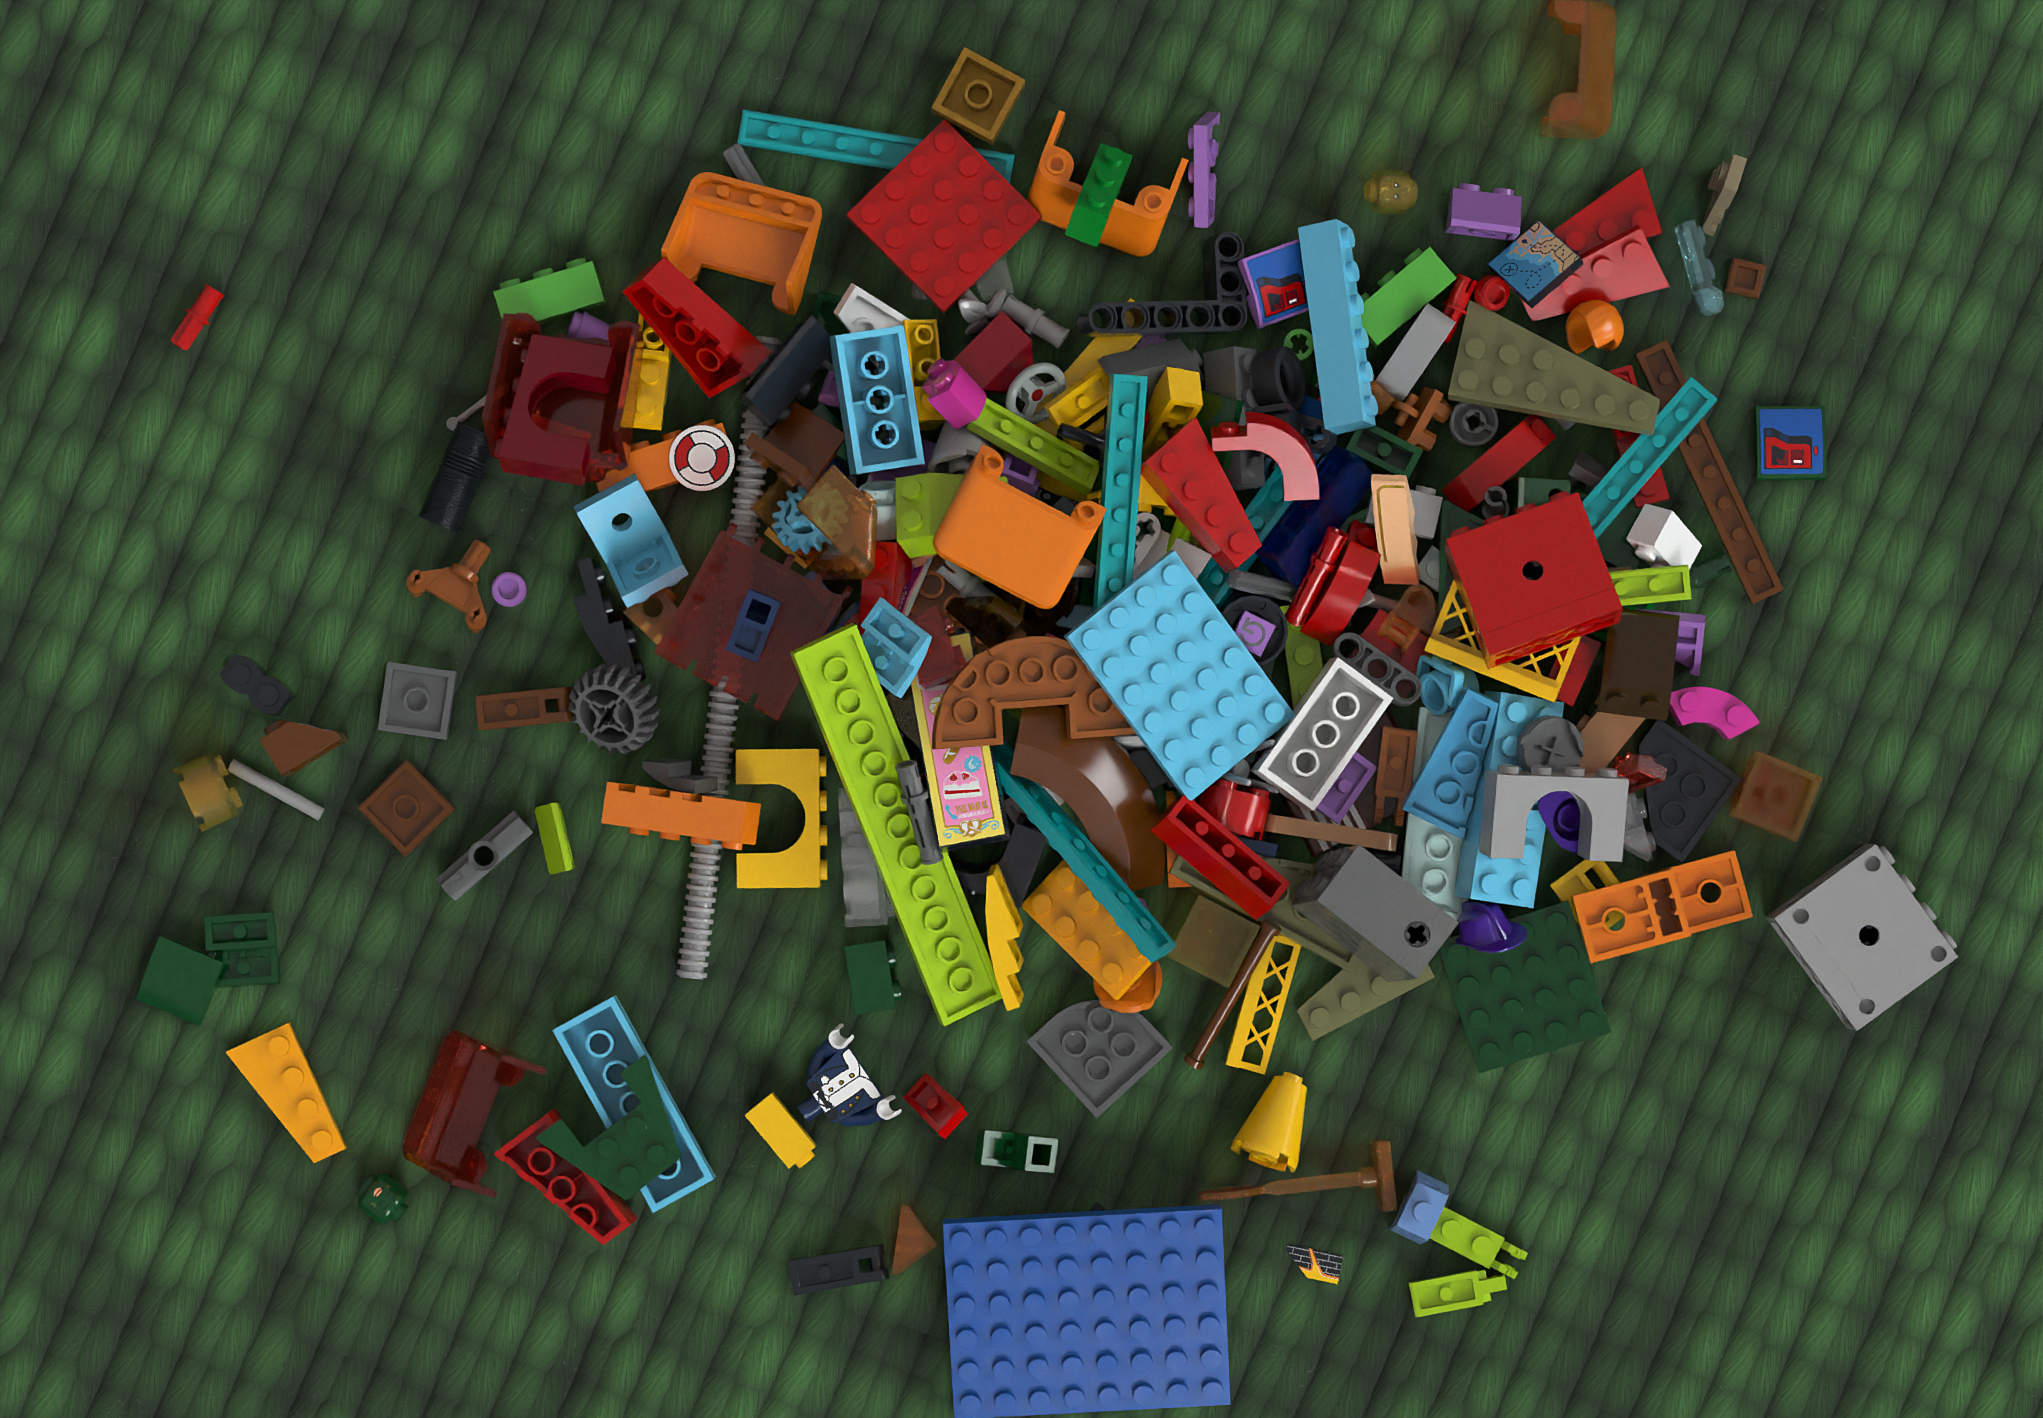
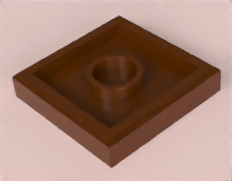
[357,759,456,857]

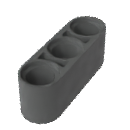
[1331,633,1422,707]

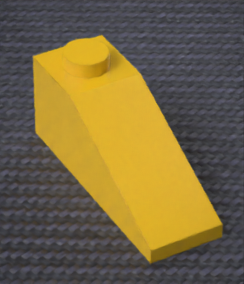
[1141,367,1203,462]

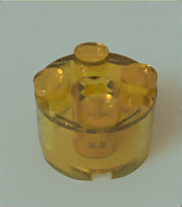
[173,752,243,832]

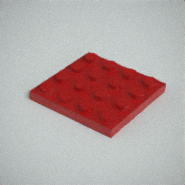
[846,119,1042,314]

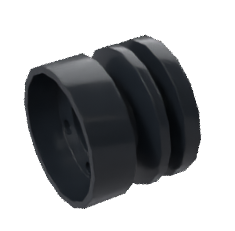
[1219,589,1288,666]

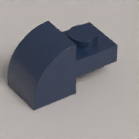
[725,587,782,663]

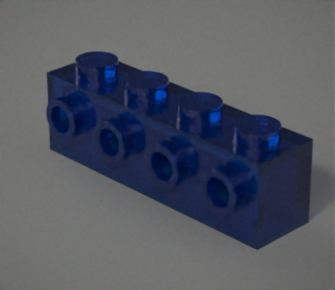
[1255,445,1374,586]

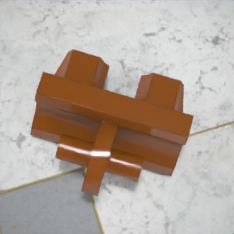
[1391,386,1453,451]

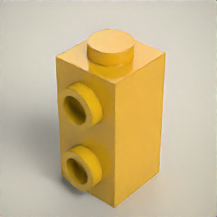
[745,1092,817,1169]

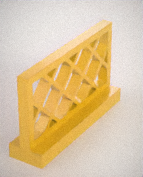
[1424,580,1581,703]

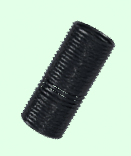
[418,421,498,533]

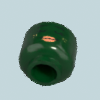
[356,1173,409,1225]

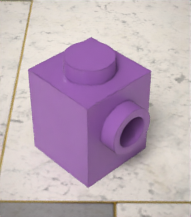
[1000,452,1041,497]

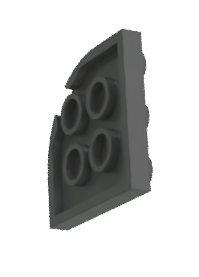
[1027,1000,1173,1118]

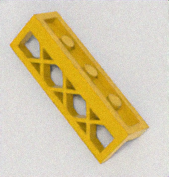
[1225,935,1301,1075]

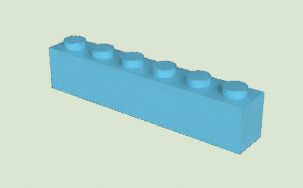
[1298,219,1378,434]

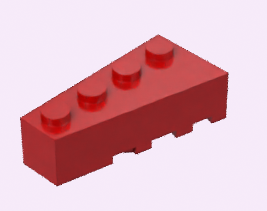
[622,257,771,398]
[1140,417,1262,573]
[494,1108,638,1245]

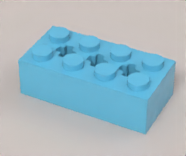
[829,325,925,475]

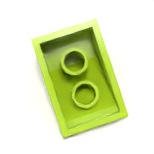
[896,473,1008,558]

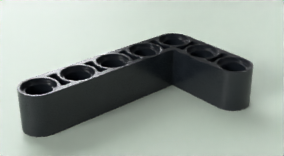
[1076,231,1247,337]

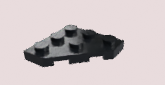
[1637,720,1743,863]

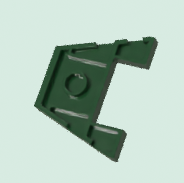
[536,1054,682,1200]

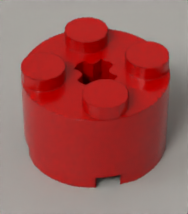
[1199,779,1271,841]

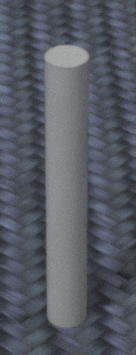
[227,759,325,820]

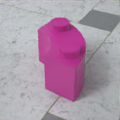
[922,358,986,429]
[1669,687,1760,740]

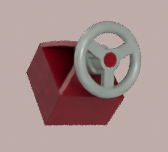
[954,311,1066,424]

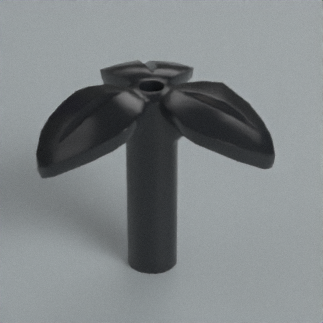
[1057,409,1108,467]

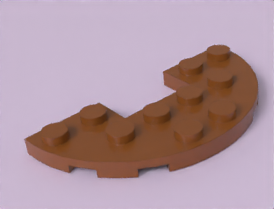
[932,636,1136,750]

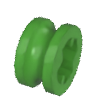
[1283,329,1314,361]

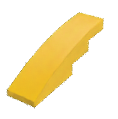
[985,863,1024,1011]

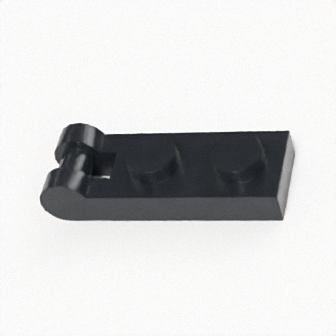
[788,1244,890,1296]

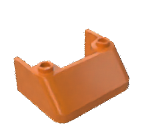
[1027,110,1188,258]

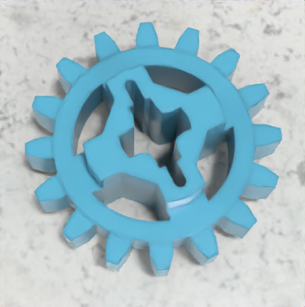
[772,482,848,554]

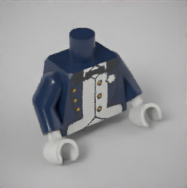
[797,1024,902,1127]

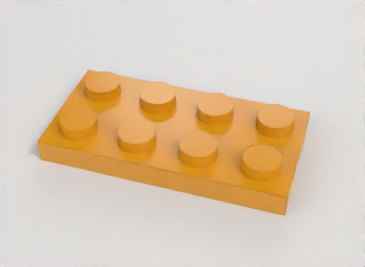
[1021,859,1152,1000]

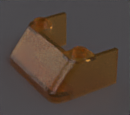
[750,465,878,580]

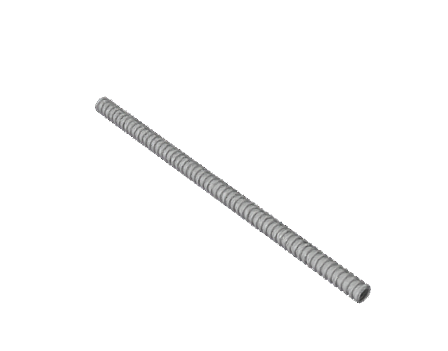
[676,336,782,980]

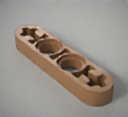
[1264,814,1398,852]

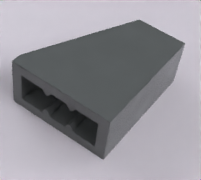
[1098,338,1204,412]

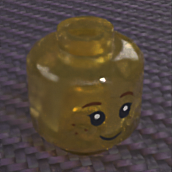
[1364,169,1417,215]

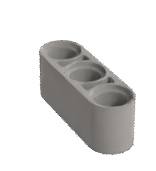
[1373,303,1456,402]

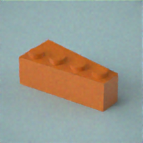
[601,782,761,850]

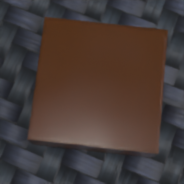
[1724,257,1767,300]

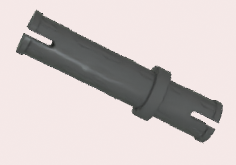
[895,760,944,865]

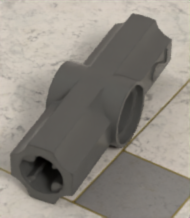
[436,810,534,901]

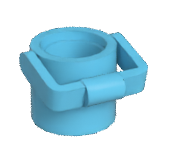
[1416,654,1479,716]

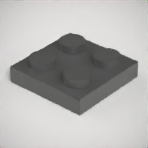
[378,662,457,740]

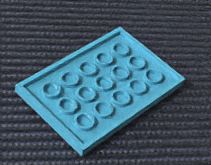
[1064,550,1295,801]

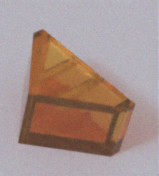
[892,1203,938,1275]

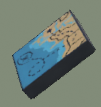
[1487,220,1584,308]

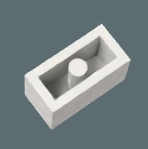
[1626,504,1702,569]

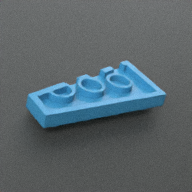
[1401,686,1499,839]

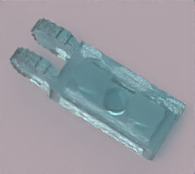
[1674,219,1725,317]

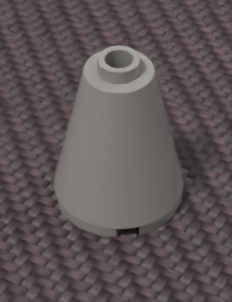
[927,420,991,475]

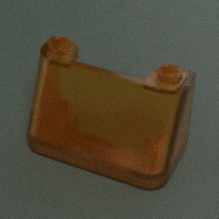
[1541,0,1617,139]

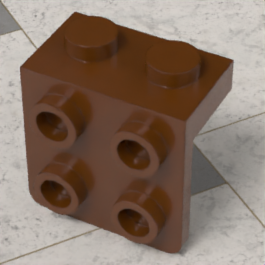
[744,403,845,492]

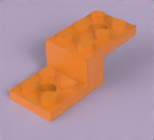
[1571,850,1753,963]

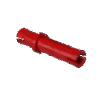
[1285,526,1349,627]

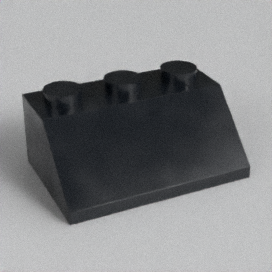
[736,316,833,426]

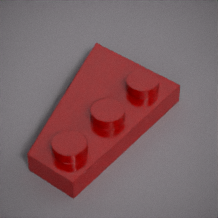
[1552,167,1662,255]

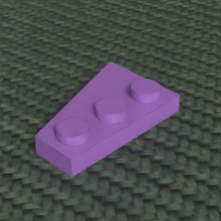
[1188,112,1220,228]

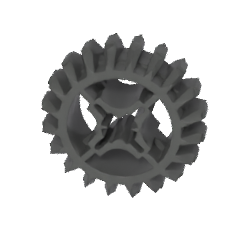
[567,663,661,755]

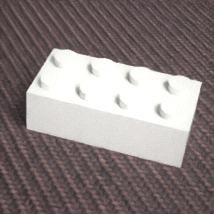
[1251,657,1393,811]

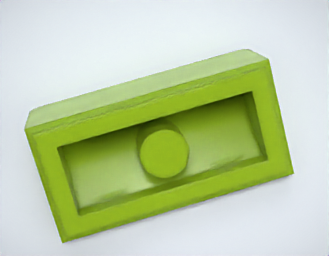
[535,802,575,874]

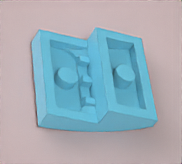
[860,597,932,698]

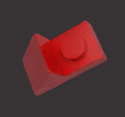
[903,1073,968,1139]

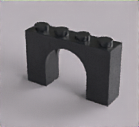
[921,775,1047,908]

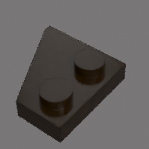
[945,595,1023,647]

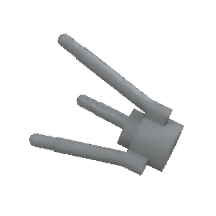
[1219,739,1280,793]

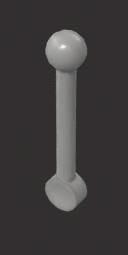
[447,382,507,431]

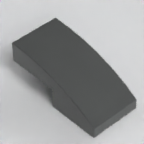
[642,758,718,794]

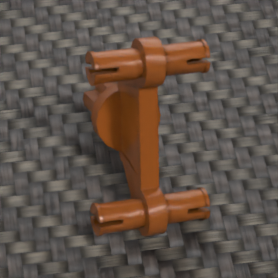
[406,540,491,633]

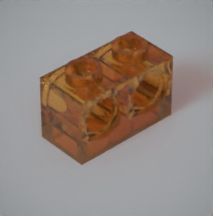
[623,587,703,661]

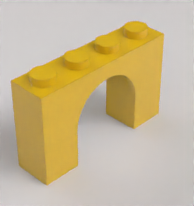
[736,749,828,888]

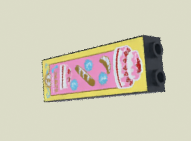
[910,628,1011,853]

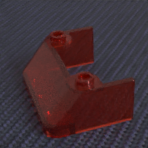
[403,1030,547,1198]

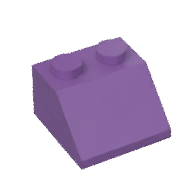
[1445,183,1522,241]

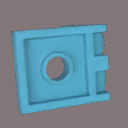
[574,473,689,608]

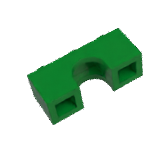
[1065,143,1133,247]

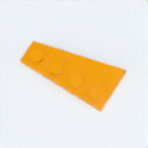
[226,1023,347,1163]

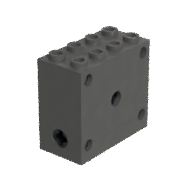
[1291,844,1459,982]

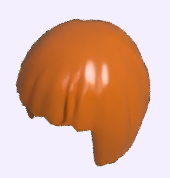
[1566,300,1624,355]

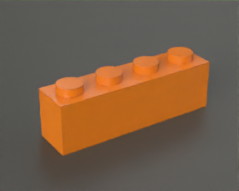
[591,419,736,493]

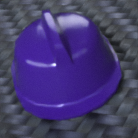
[1538,791,1580,852]
[1455,901,1527,953]

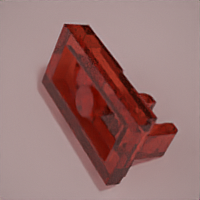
[1609,752,1668,794]

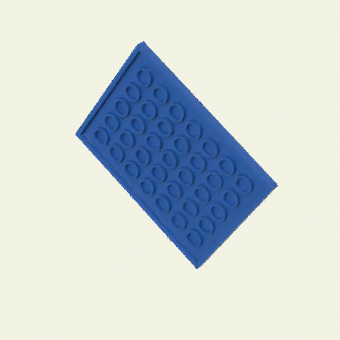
[943,1204,1231,1418]

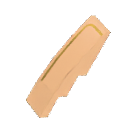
[1371,474,1420,585]

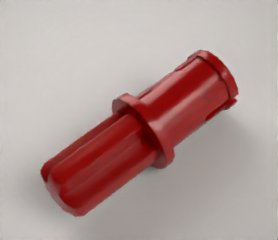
[1441,273,1478,343]
[171,284,224,350]

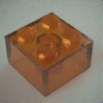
[1726,751,1823,842]

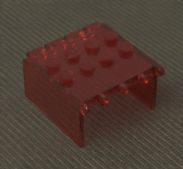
[654,522,854,722]

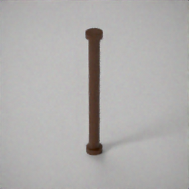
[1184,919,1282,1070]

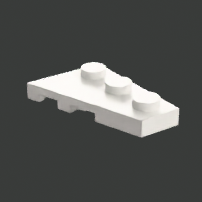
[833,283,910,369]

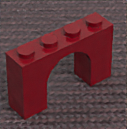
[495,334,617,486]

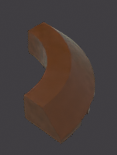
[1010,705,1165,891]

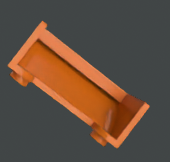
[661,172,822,315]
[933,444,1107,609]

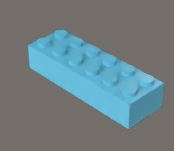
[1454,691,1564,908]
[552,995,716,1213]

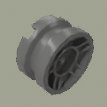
[1448,402,1498,448]

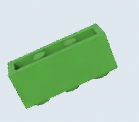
[1361,247,1456,348]
[493,258,607,334]

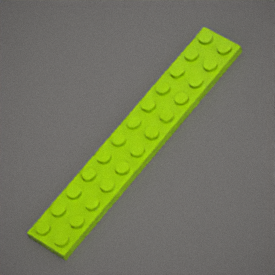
[790,623,1002,1026]

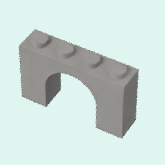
[1479,764,1629,862]

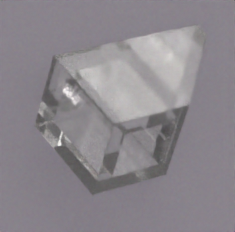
[1623,792,1656,861]

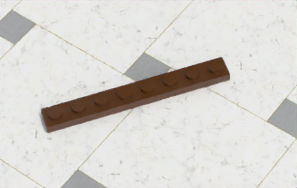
[1634,340,1784,605]

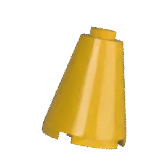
[1231,1072,1307,1172]

